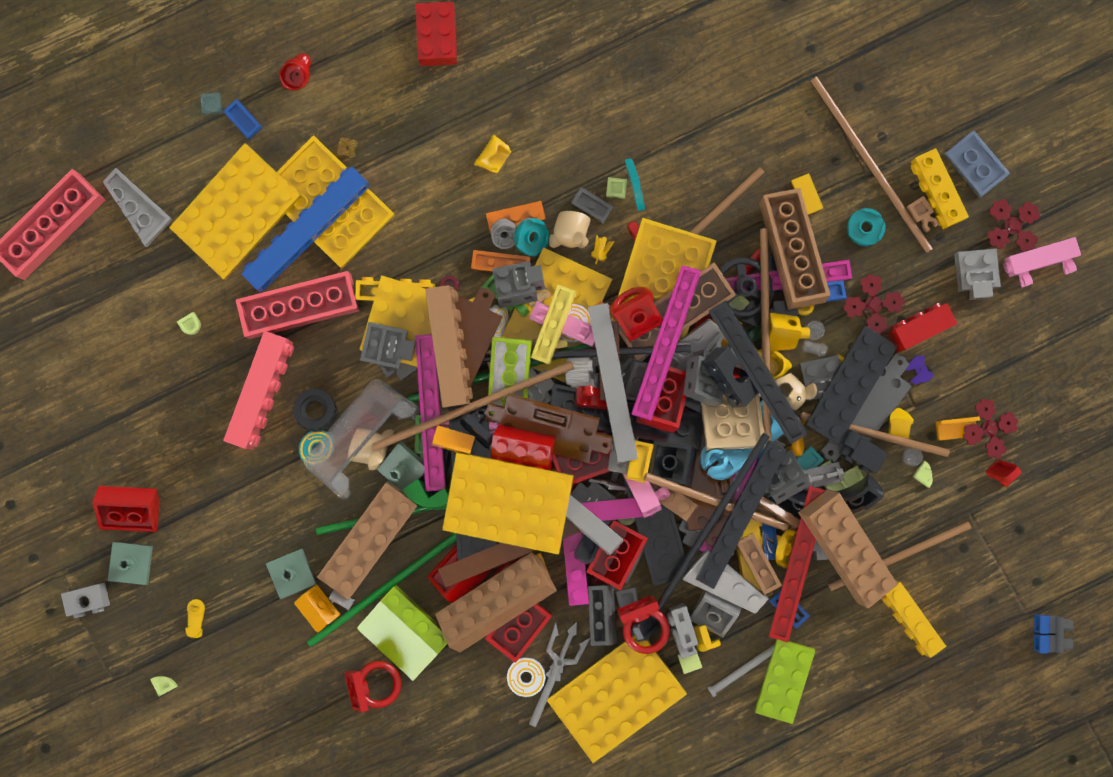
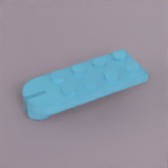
[700,401,784,480]

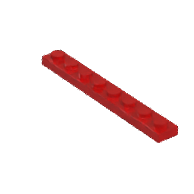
[769,486,826,642]

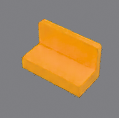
[935,417,980,441]
[432,425,475,454]
[294,584,341,633]

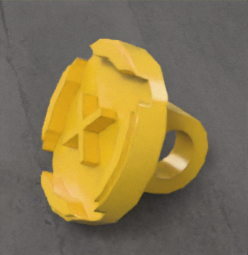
[763,529,797,568]

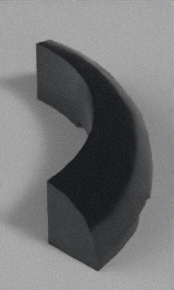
[774,474,884,516]

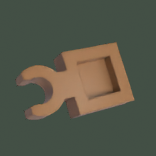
[906,196,939,232]

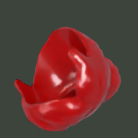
[279,53,311,91]

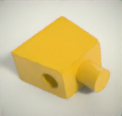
[769,313,810,351]

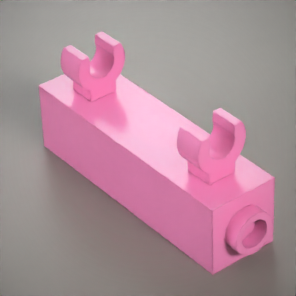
[1003,237,1081,287]
[529,301,596,348]
[622,473,670,518]

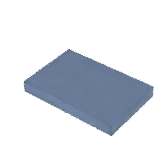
[943,130,1010,198]

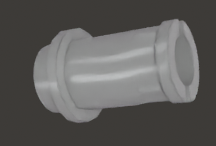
[329,590,354,611]

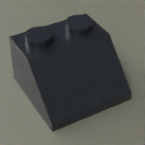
[649,441,697,488]

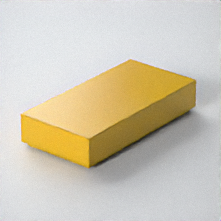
[791,174,823,215]
[626,440,653,483]

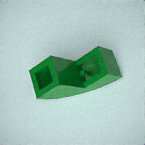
[402,479,450,510]

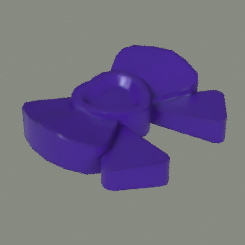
[905,356,933,385]

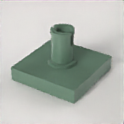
[377,441,425,491]
[108,542,153,585]
[266,548,317,599]

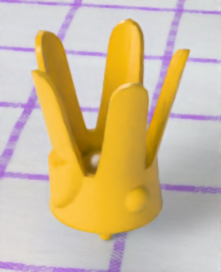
[591,235,615,264]

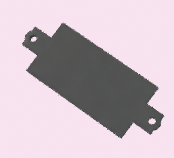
[820,353,912,462]

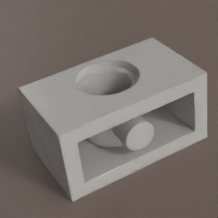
[61,583,110,619]

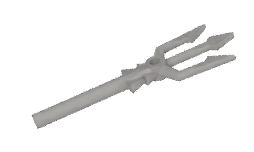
[529,622,590,727]

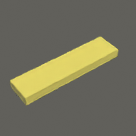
[531,284,577,365]

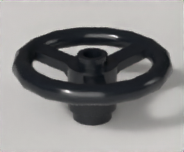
[719,257,773,318]

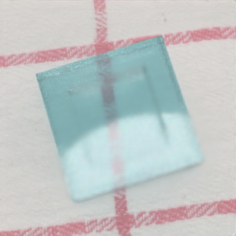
[200,93,222,115]

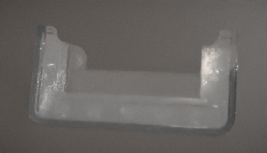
[304,379,420,500]

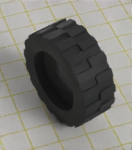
[293,388,337,432]

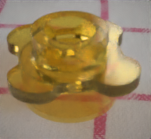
[337,138,358,158]

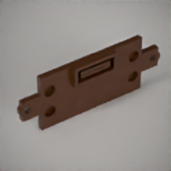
[438,287,503,409]
[484,393,613,463]
[685,428,735,546]

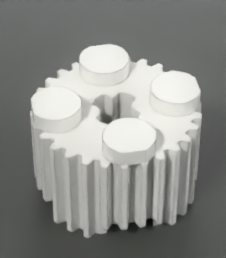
[565,357,600,388]

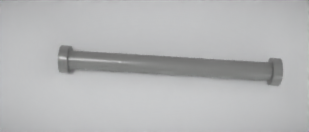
[707,644,775,697]

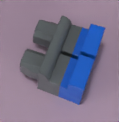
[1034,614,1073,653]

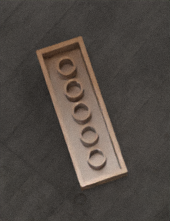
[759,188,830,310]
[619,262,736,361]
[425,285,473,407]
[317,481,418,600]
[798,489,898,609]
[435,552,557,652]

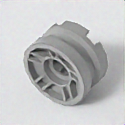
[490,219,516,249]

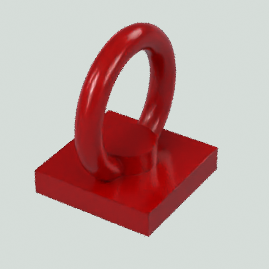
[610,287,663,342]
[616,595,670,654]
[344,661,401,712]

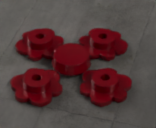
[987,199,1040,252]
[843,274,905,335]
[963,399,1018,459]

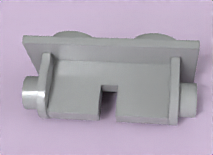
[804,462,844,490]

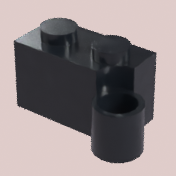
[839,429,888,474]

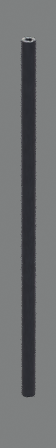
[482,344,691,363]
[652,432,770,619]

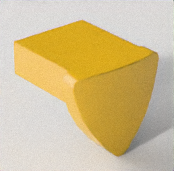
[888,408,913,439]
[693,625,721,652]

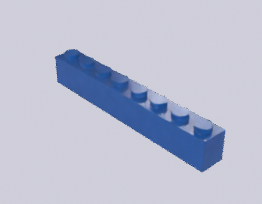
[242,166,370,293]

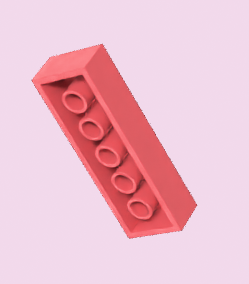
[0,169,106,280]
[236,271,360,339]
[223,331,294,450]

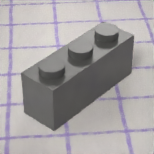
[588,585,617,646]

